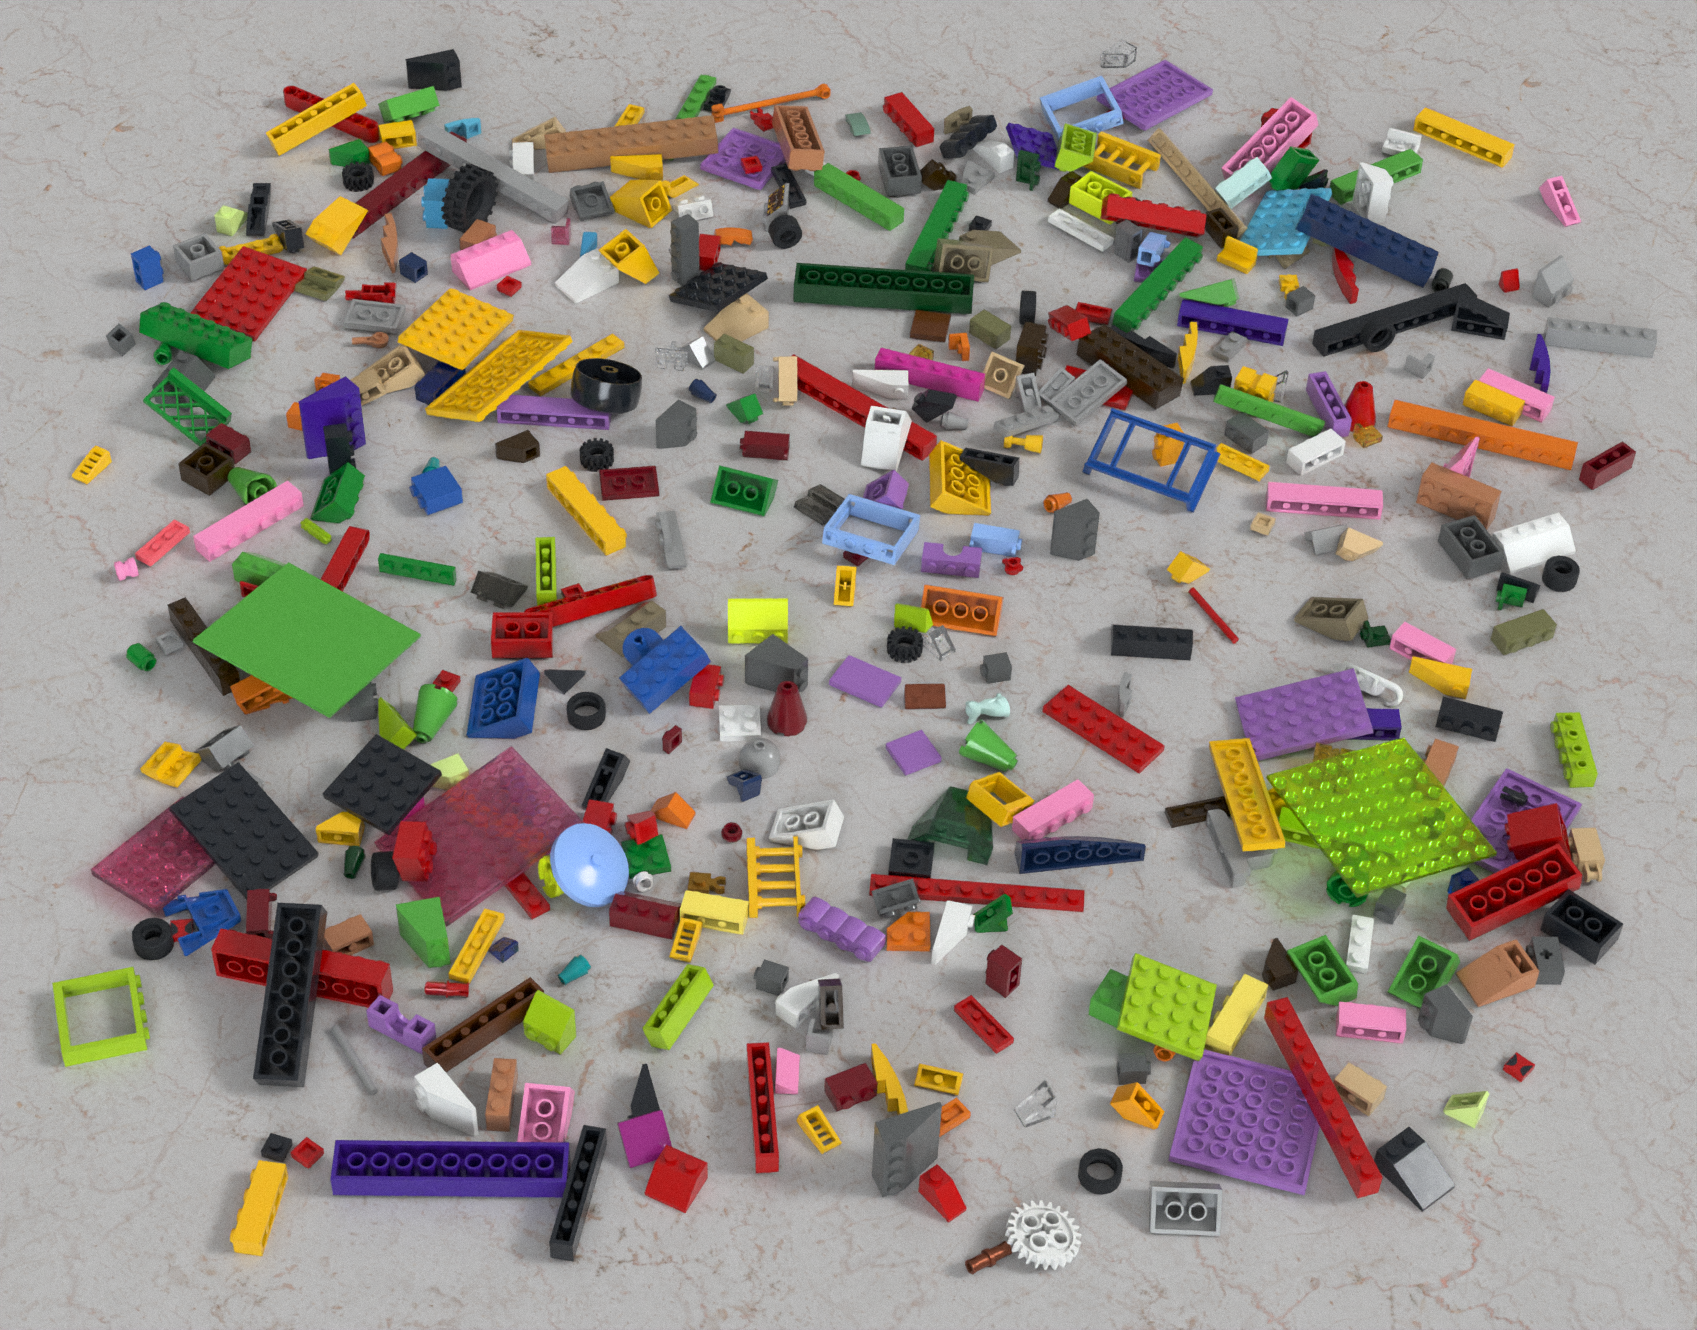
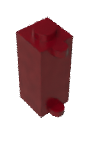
[740,431,790,460]
[246,889,277,939]

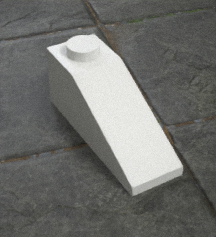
[973,139,1014,173]
[852,370,908,399]
[931,900,975,964]
[775,973,839,1029]

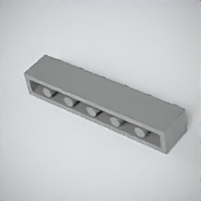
[1544,317,1657,358]

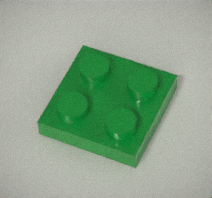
[621,834,671,879]

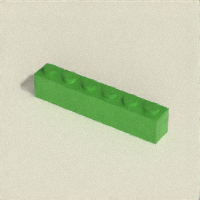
[1329,148,1423,205]
[814,163,904,231]

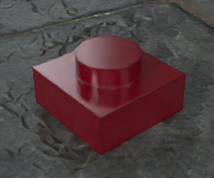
[843,551,869,567]
[662,725,682,754]

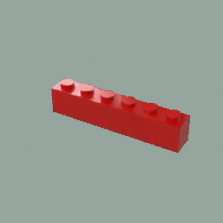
[1100,193,1206,238]
[747,1042,779,1173]

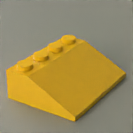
[929,440,991,516]

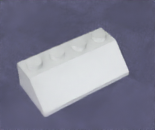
[1492,512,1576,574]

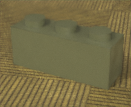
[1490,609,1557,655]

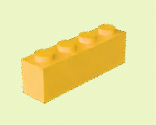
[230,1160,288,1256]

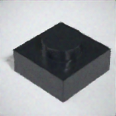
[969,215,992,231]
[261,1133,293,1163]

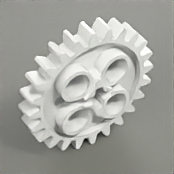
[1005,1200,1082,1270]

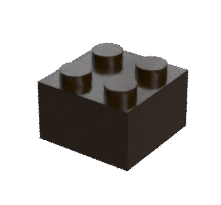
[1016,322,1049,376]
[178,443,235,496]

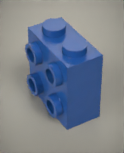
[409,466,463,515]

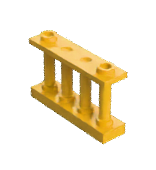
[1083,131,1161,189]
[746,836,805,918]

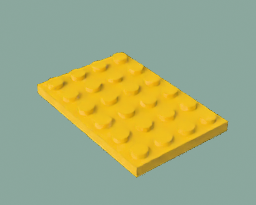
[398,288,514,371]

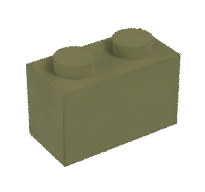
[969,309,1011,349]
[714,334,754,374]

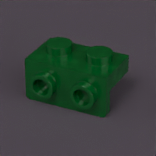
[1016,150,1041,191]

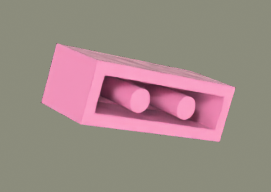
[1389,622,1456,664]
[1336,1002,1406,1044]

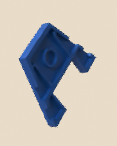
[159,889,242,956]

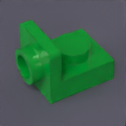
[1495,584,1527,610]

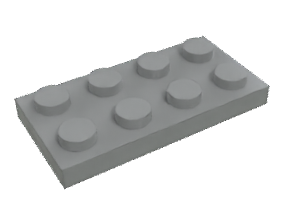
[1049,360,1127,426]

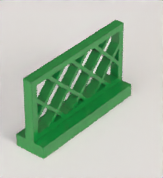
[143,367,232,447]

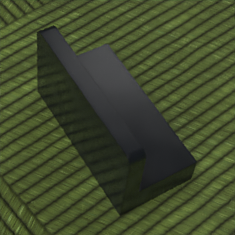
[1496,572,1541,603]

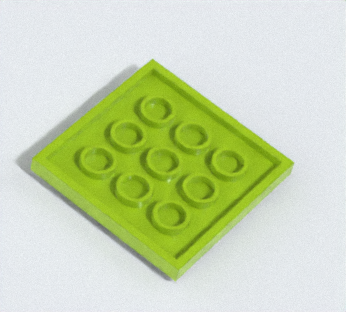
[1116,953,1217,1061]

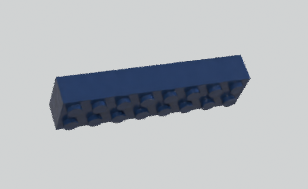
[1295,194,1439,288]

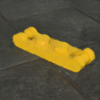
[218,234,284,265]

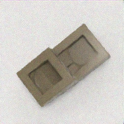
[943,106,973,135]

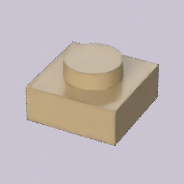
[1250,512,1276,535]

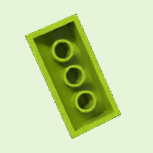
[1054,123,1097,172]

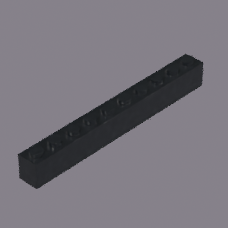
[1312,283,1477,357]

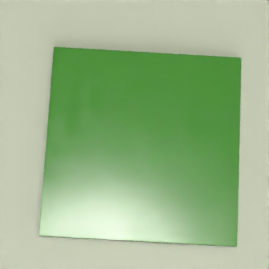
[193,562,421,718]

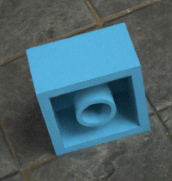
[421,178,450,229]

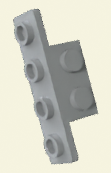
[655,511,687,569]

